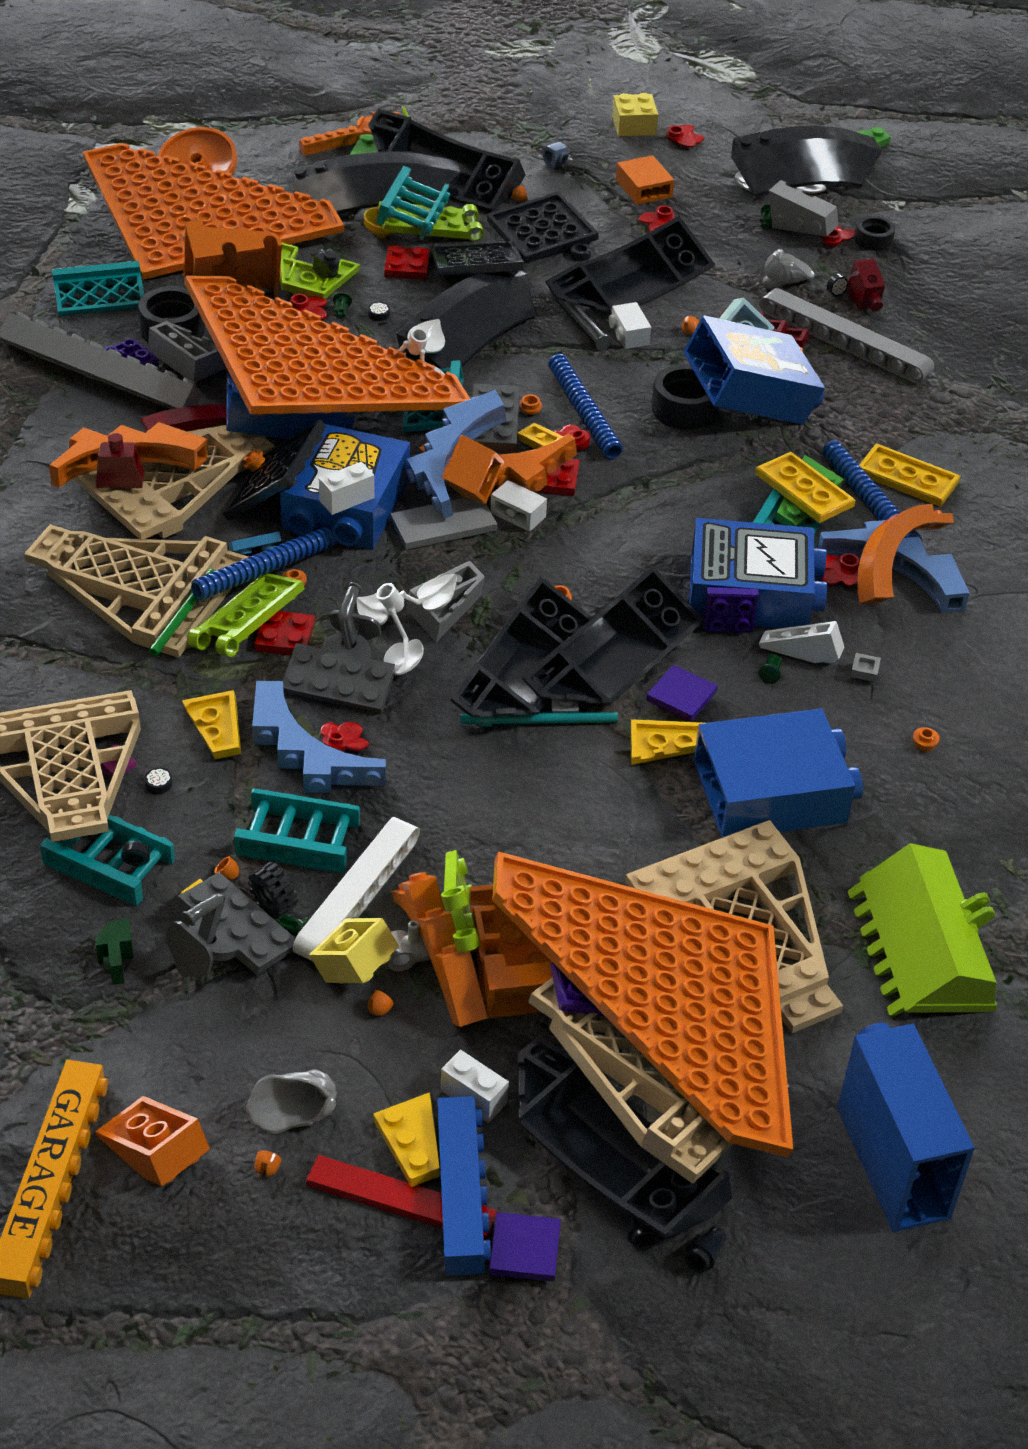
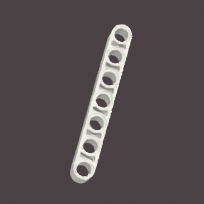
[292,817,420,961]

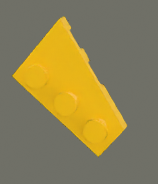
[182,690,241,759]
[630,720,703,765]
[373,1092,440,1187]

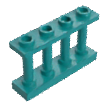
[376,166,450,240]
[234,788,360,874]
[40,815,175,907]

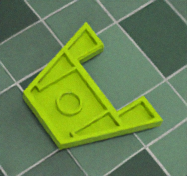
[280,243,360,299]

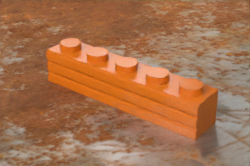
[299,126,360,156]

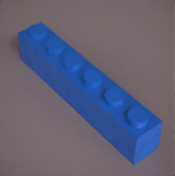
[437,1096,491,1276]

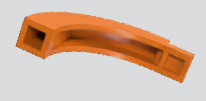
[858,504,954,604]

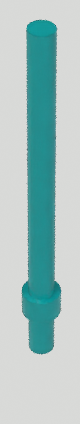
[460,712,618,727]

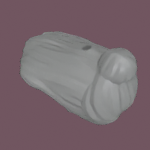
[763,249,815,289]
[246,1069,337,1134]

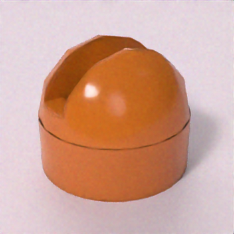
[512,185,528,203]
[682,316,700,335]
[214,856,239,881]
[367,990,394,1016]
[254,1150,282,1177]

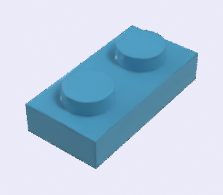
[228,532,281,555]

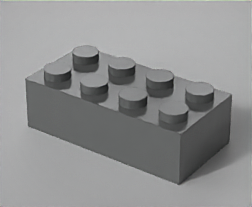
[473,384,519,455]

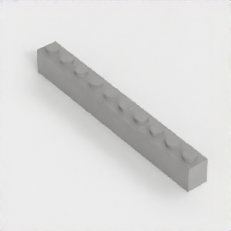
[0,312,202,409]

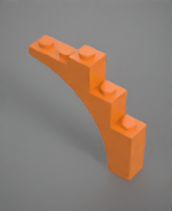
[49,422,208,488]
[419,434,577,493]
[391,872,488,1027]

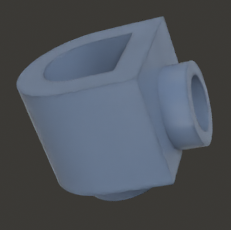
[542,142,569,169]

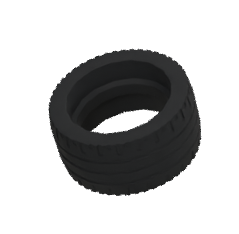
[138,286,205,343]
[651,364,719,430]

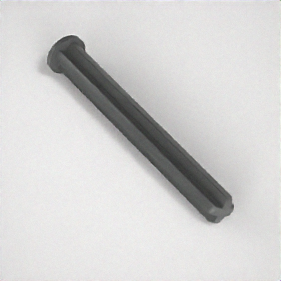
[549,289,612,351]

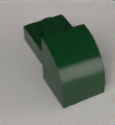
[96,918,134,985]

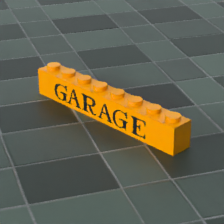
[0,1059,108,1299]

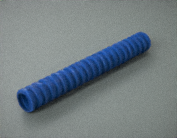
[548,354,623,459]
[822,440,921,539]
[191,527,335,601]

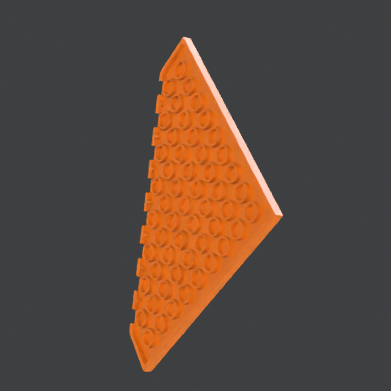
[83,143,344,279]
[184,276,470,415]
[492,852,793,1157]

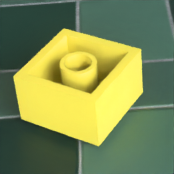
[612,93,658,136]
[309,918,399,984]

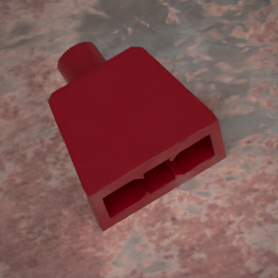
[846,258,885,312]
[96,433,145,488]

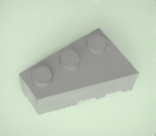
[769,180,838,236]
[148,321,227,382]
[406,560,485,643]

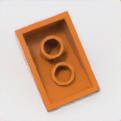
[95,1096,210,1186]

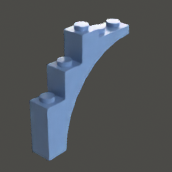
[406,390,507,519]
[818,520,970,613]
[252,681,386,793]

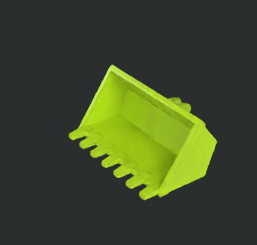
[848,843,997,1017]

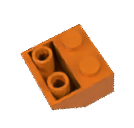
[442,435,505,504]

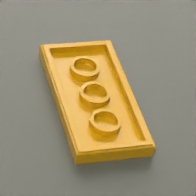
[859,444,961,507]
[755,452,856,523]

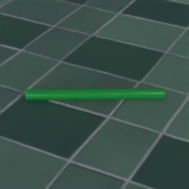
[149,569,215,656]

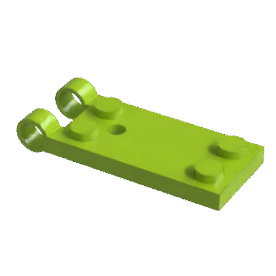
[378,201,484,241]
[187,573,305,657]
[441,850,480,952]

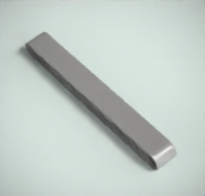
[759,288,934,383]

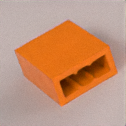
[616,155,674,205]

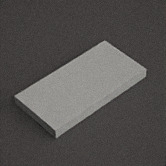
[390,498,497,550]

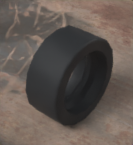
[854,216,896,250]

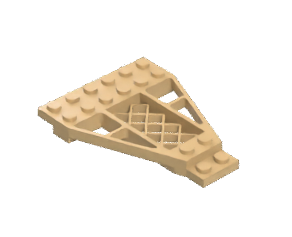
[73,425,275,541]
[24,524,248,658]
[0,690,141,842]
[625,820,843,1033]
[528,977,790,1183]

